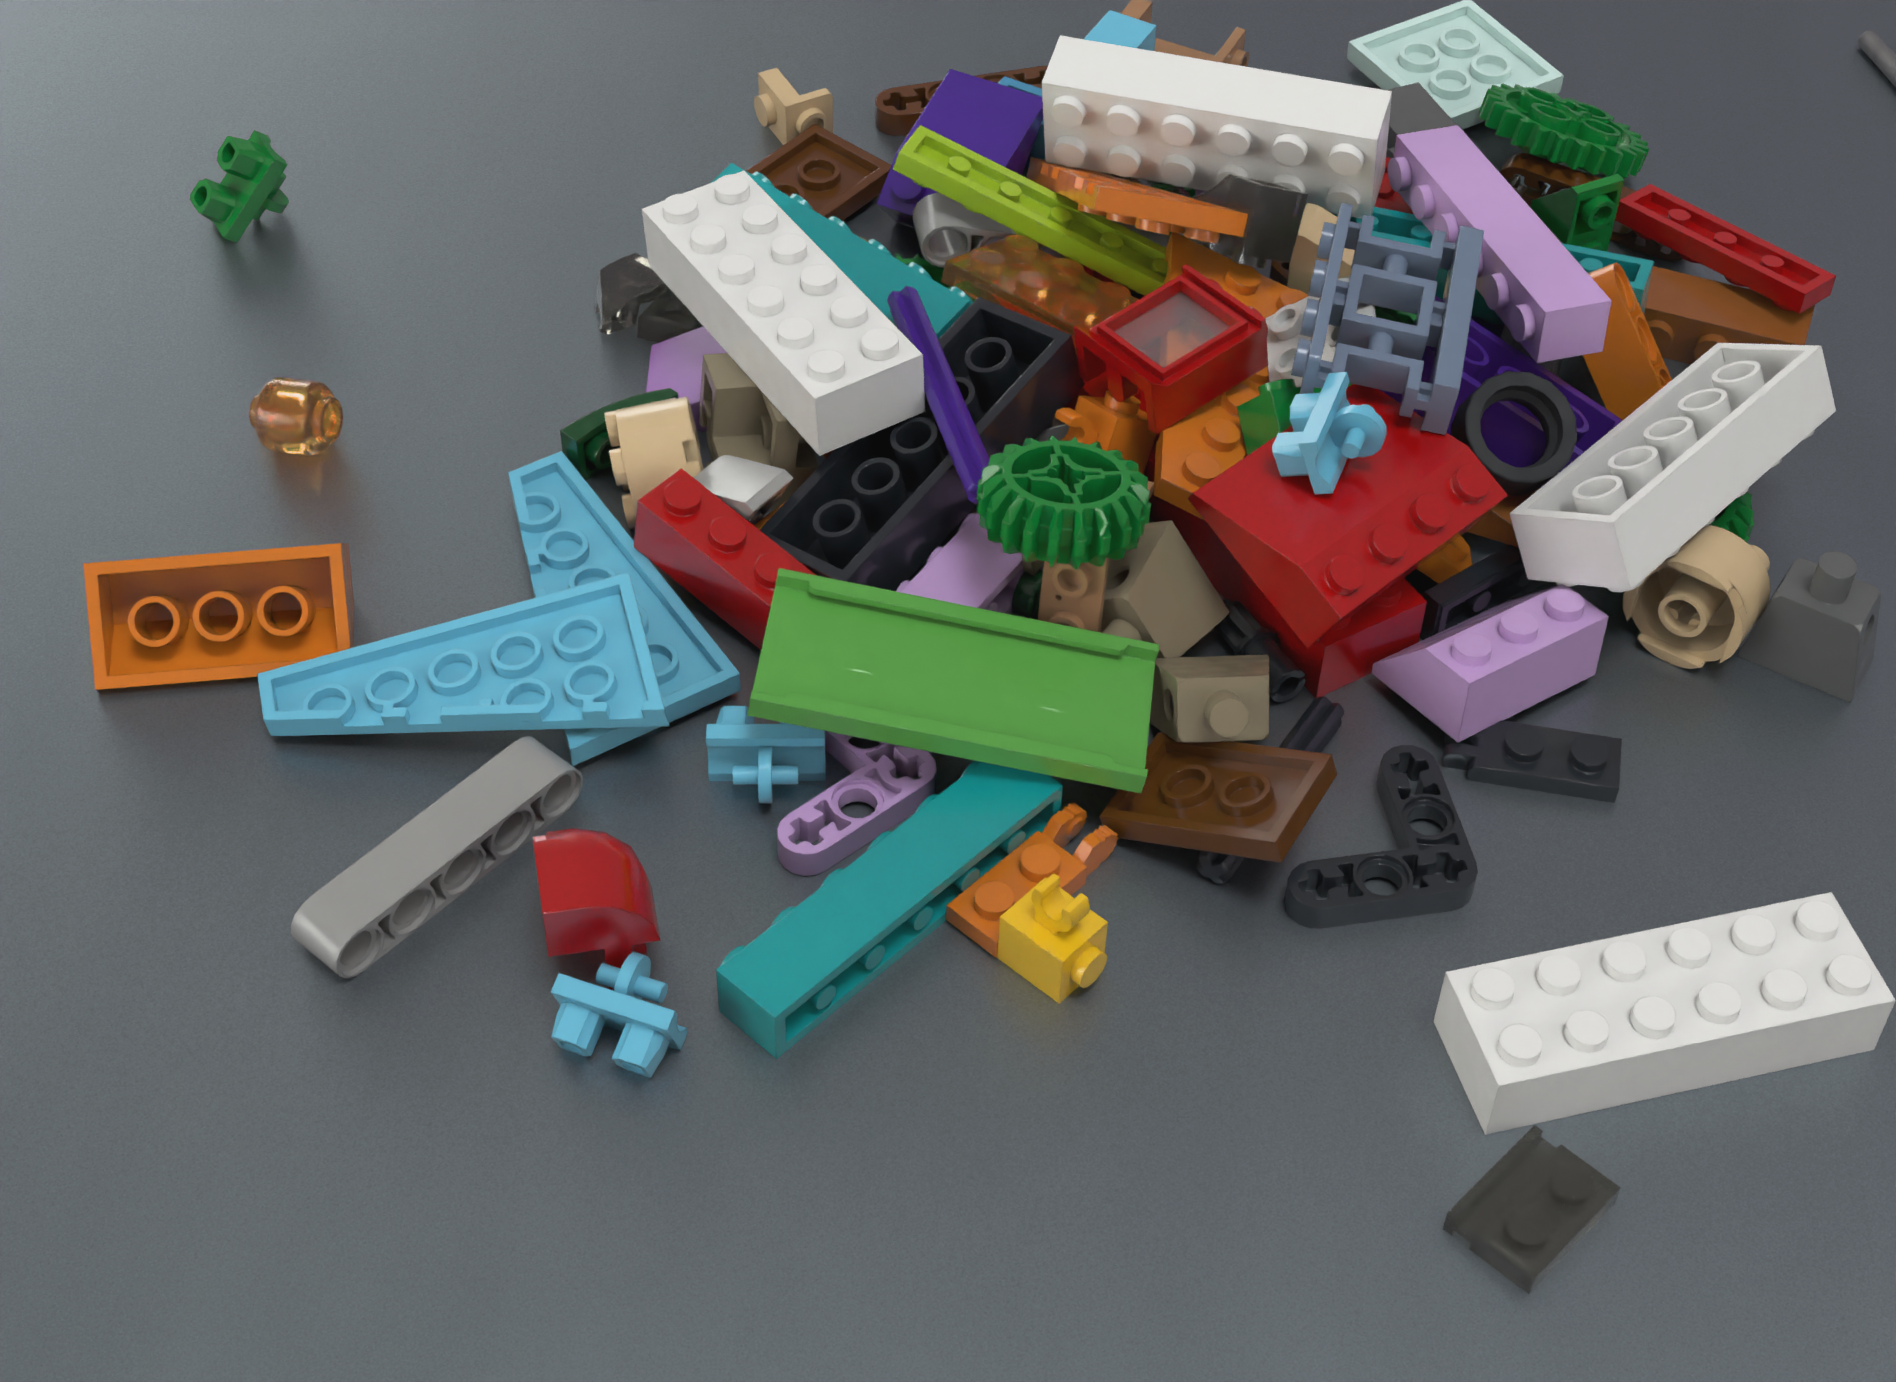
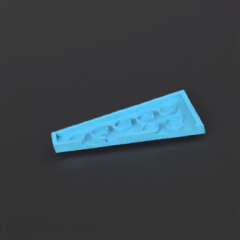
[508,451,741,766]
[257,572,669,736]

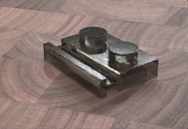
[1443,1125,1621,1294]

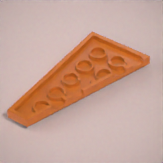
[1026,157,1248,244]
[1153,232,1308,520]

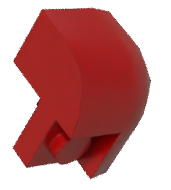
[533,828,661,990]

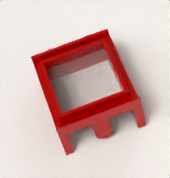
[1073,264,1268,435]

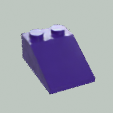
[877,69,1043,228]

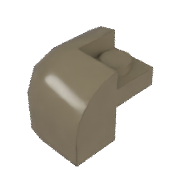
[699,353,819,513]

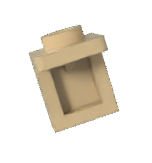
[754,67,833,145]

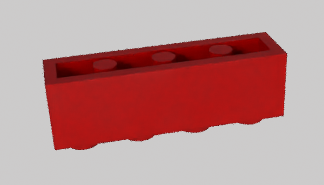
[634,468,817,650]

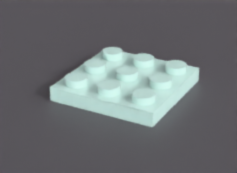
[1346,0,1564,130]

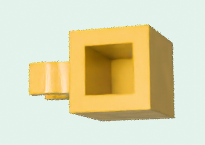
[998,873,1108,1004]

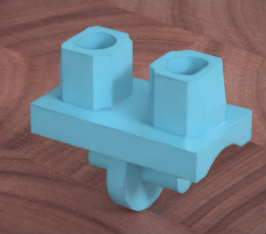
[1272,372,1387,494]
[706,706,826,804]
[551,952,688,1078]

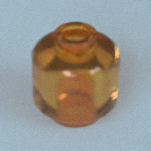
[249,377,343,456]

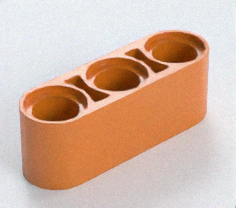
[1583,262,1672,420]

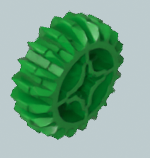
[977,435,1151,570]

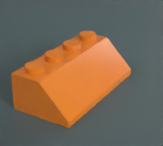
[83,543,354,690]

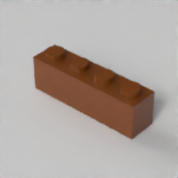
[1644,266,1815,364]

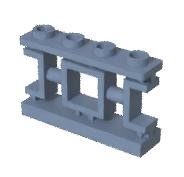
[1291,203,1484,435]

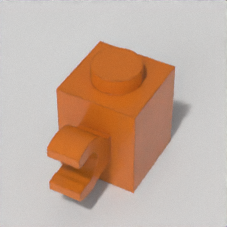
[1055,390,1156,474]

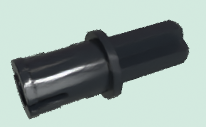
[1214,599,1306,702]

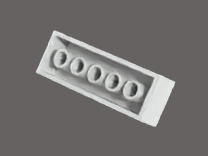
[1042,35,1392,218]
[642,171,925,456]
[1509,343,1836,592]
[1433,892,1896,1135]

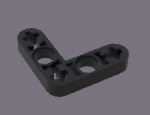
[1284,745,1478,929]

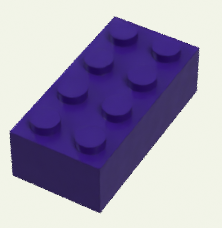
[1379,295,1623,489]

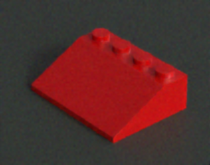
[1187,384,1508,649]

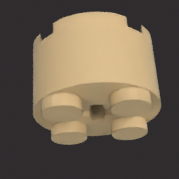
[604,396,705,530]
[1623,525,1771,669]

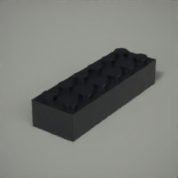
[760,297,1085,591]

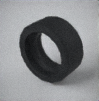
[1451,371,1577,496]

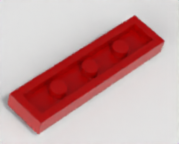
[1615,184,1836,314]

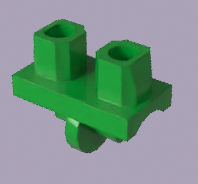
[190,130,289,243]

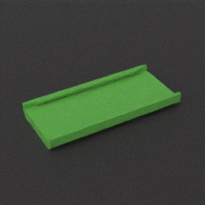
[747,568,1159,793]

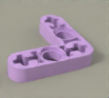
[777,731,937,876]

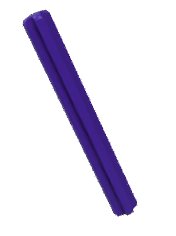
[887,286,989,504]

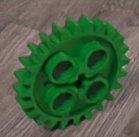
[1478,83,1650,178]

